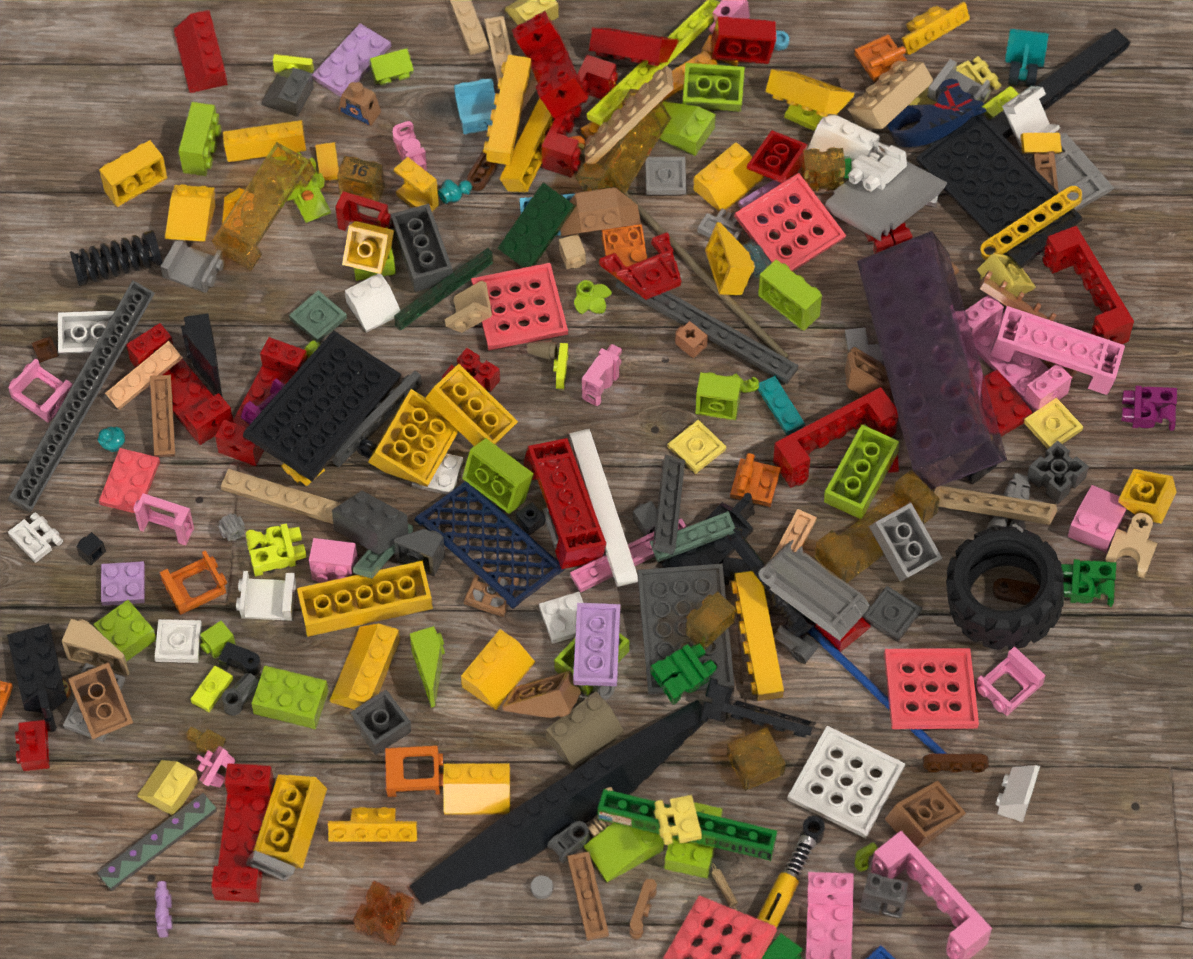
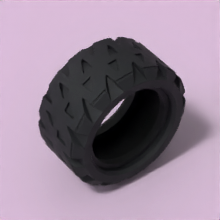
[946,526,1064,650]

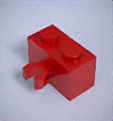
[15,720,50,771]

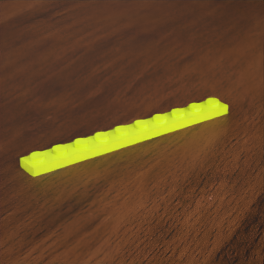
[587,0,720,125]

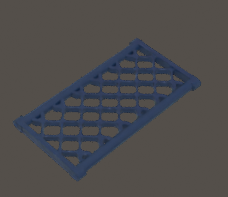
[414,481,565,609]

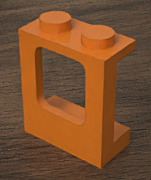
[160,550,227,615]
[385,746,444,797]

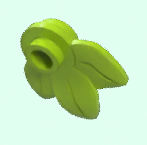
[574,280,612,314]

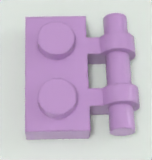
[155,881,172,938]

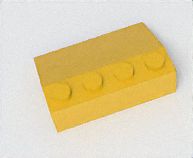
[368,389,458,487]

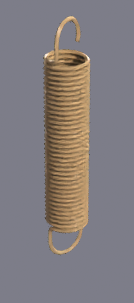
[711,863,738,910]

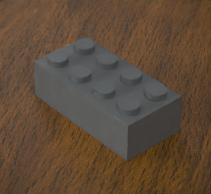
[391,204,453,292]

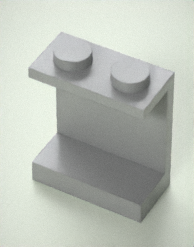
[928,59,991,102]
[161,240,225,293]

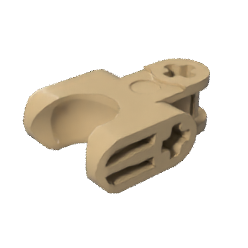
[1105,513,1158,579]

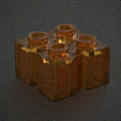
[353,880,415,946]

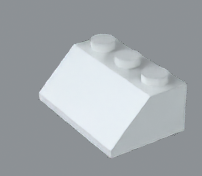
[807,114,880,170]
[58,311,115,353]

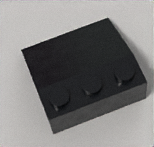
[181,313,223,397]

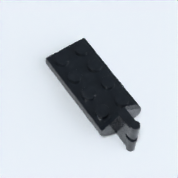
[662,493,755,568]
[7,624,67,732]
[699,678,817,738]

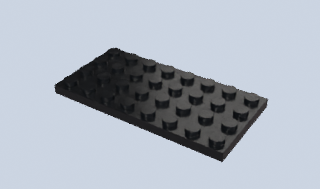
[916,114,1082,269]
[243,330,401,482]

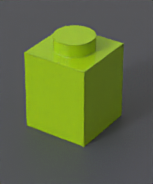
[200,620,236,659]

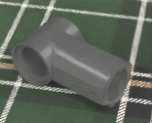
[774,624,819,664]
[222,673,259,716]

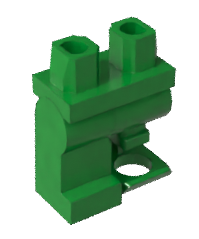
[1061,559,1117,607]

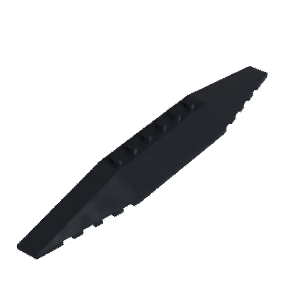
[409,700,709,905]

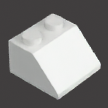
[345,273,402,333]
[996,765,1040,822]

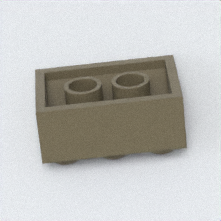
[546,692,624,771]

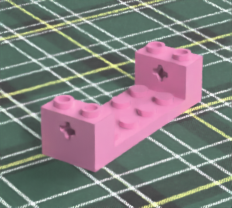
[956,295,1072,412]
[990,306,1125,395]
[871,831,992,959]
[806,872,854,959]

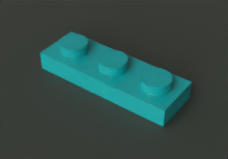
[758,376,805,436]

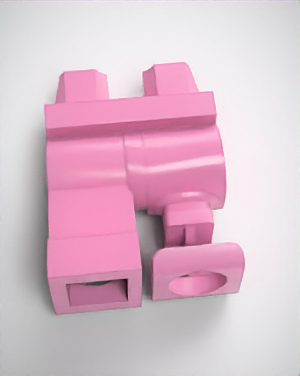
[393,121,427,171]
[582,344,622,406]

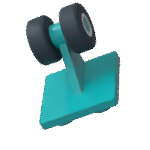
[1005,29,1049,87]

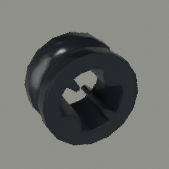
[357,439,377,458]

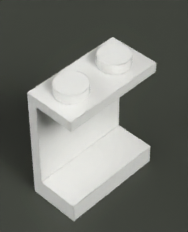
[1002,86,1060,147]
[236,571,296,621]

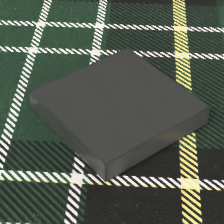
[863,586,922,642]

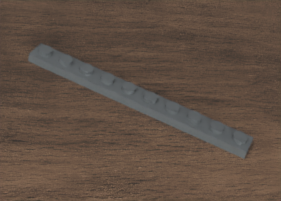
[616,280,799,384]

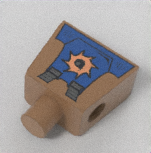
[339,82,381,126]

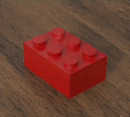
[711,16,777,64]

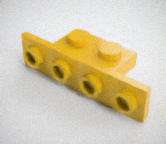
[902,2,970,55]
[328,807,417,842]

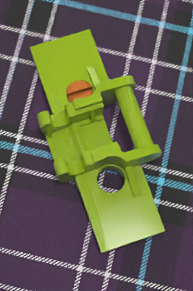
[271,152,331,223]

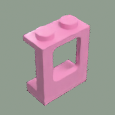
[8,359,73,423]
[133,493,194,545]
[976,647,1046,716]

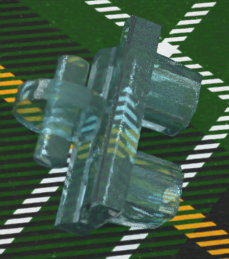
[742,239,771,278]

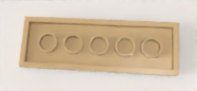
[584,66,674,168]

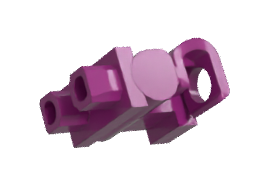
[1121,385,1177,431]

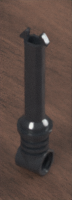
[725,528,816,637]

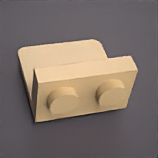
[445,281,492,333]

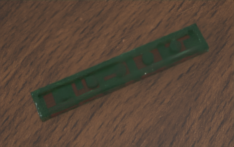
[394,248,493,330]

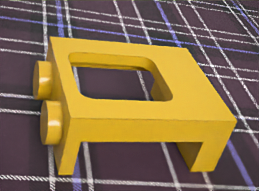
[394,157,439,211]

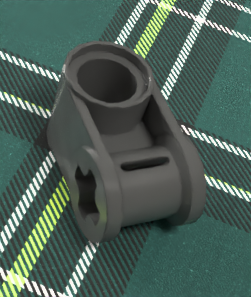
[547,821,589,863]

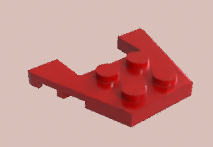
[599,232,681,300]

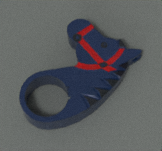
[887,79,987,147]

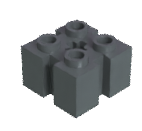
[1027,440,1089,504]

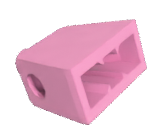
[709,0,750,34]

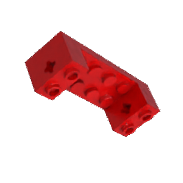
[512,11,588,118]
[542,55,618,178]
[1042,225,1134,344]
[126,323,233,445]
[215,337,308,466]
[773,387,899,488]
[523,438,607,569]
[211,763,274,903]

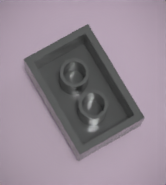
[332,491,409,555]

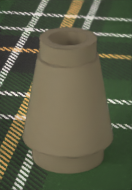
[527,340,559,360]

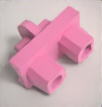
[196,746,235,788]

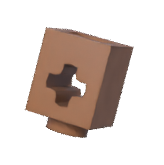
[675,321,708,359]

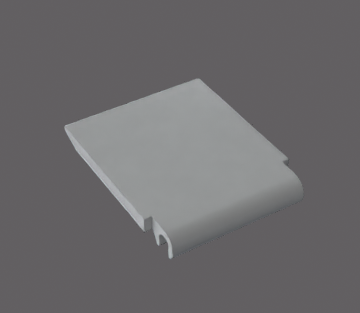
[1022,133,1114,211]
[825,152,947,241]
[759,540,871,641]

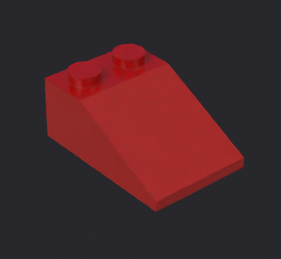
[746,130,808,183]

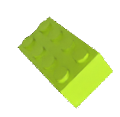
[824,425,900,520]

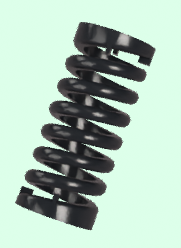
[70,230,162,287]

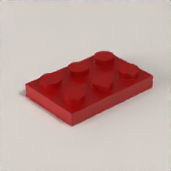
[965,370,1033,437]

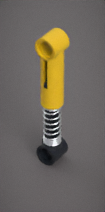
[750,816,825,943]

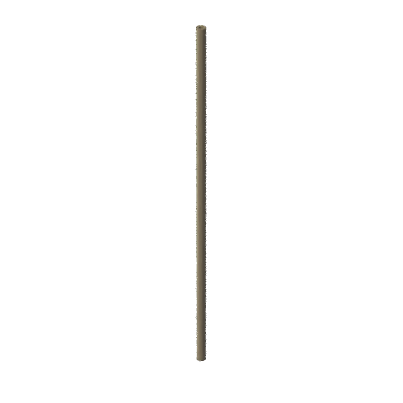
[580,149,789,359]

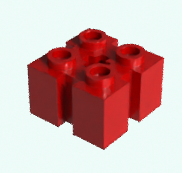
[442,348,500,392]

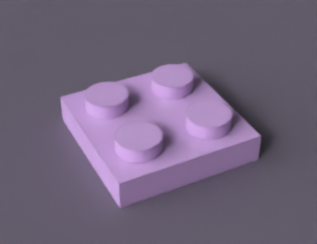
[101,561,145,606]

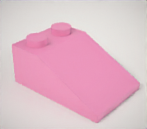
[1068,485,1127,553]

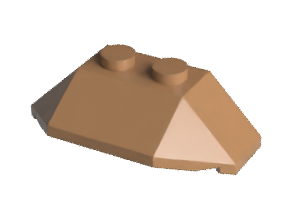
[560,187,641,237]
[845,347,905,401]

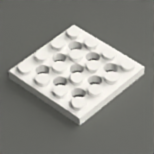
[787,726,905,838]

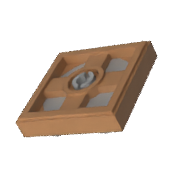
[464,566,519,617]

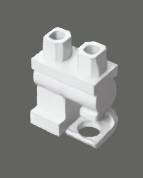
[848,140,907,192]

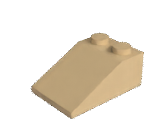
[62,619,129,677]

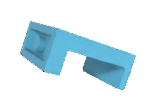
[454,79,497,134]

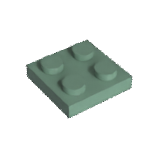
[289,290,347,342]

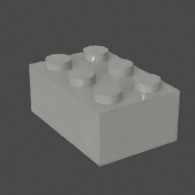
[869,503,942,582]

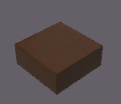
[32,336,59,363]

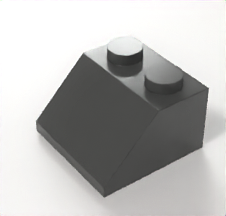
[262,67,314,117]
[394,529,445,576]
[350,689,411,755]

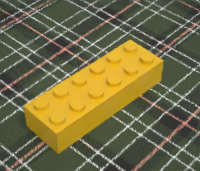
[297,561,433,637]

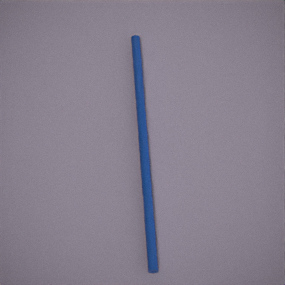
[808,627,947,754]

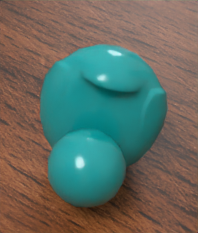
[438,179,472,204]
[98,426,125,452]

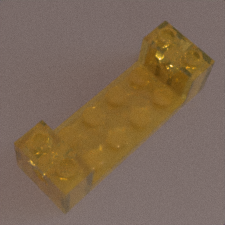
[575,89,671,195]
[211,142,316,271]
[815,470,940,583]

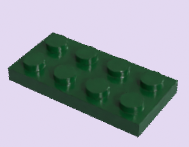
[497,182,576,268]

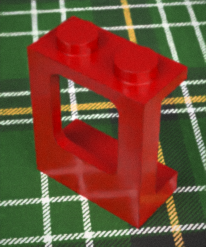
[335,191,392,231]

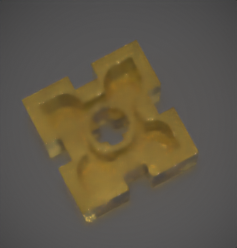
[801,147,845,191]

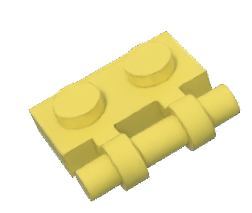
[956,56,1001,90]
[654,795,702,845]

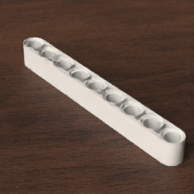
[569,429,638,587]

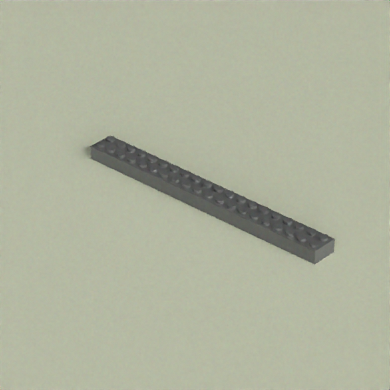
[8,280,155,513]

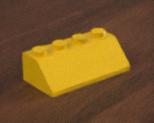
[765,69,854,117]
[223,120,306,162]
[425,364,518,446]
[330,623,400,709]
[254,775,327,868]

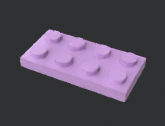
[312,23,391,97]
[573,603,620,686]

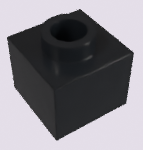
[516,502,545,535]
[76,532,106,565]

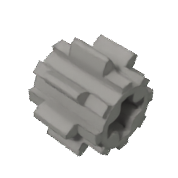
[218,514,246,541]

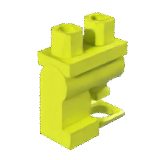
[245,523,306,577]

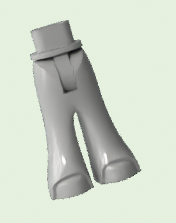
[986,473,1031,533]

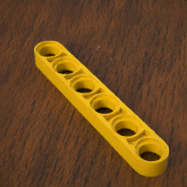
[981,186,1082,260]

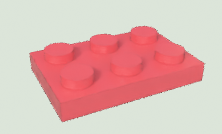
[99,448,160,513]

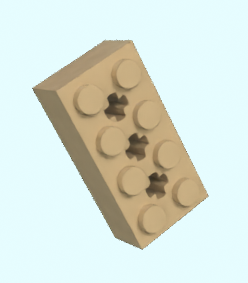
[848,61,933,129]

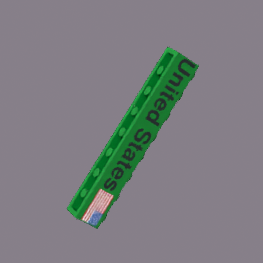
[598,789,777,861]

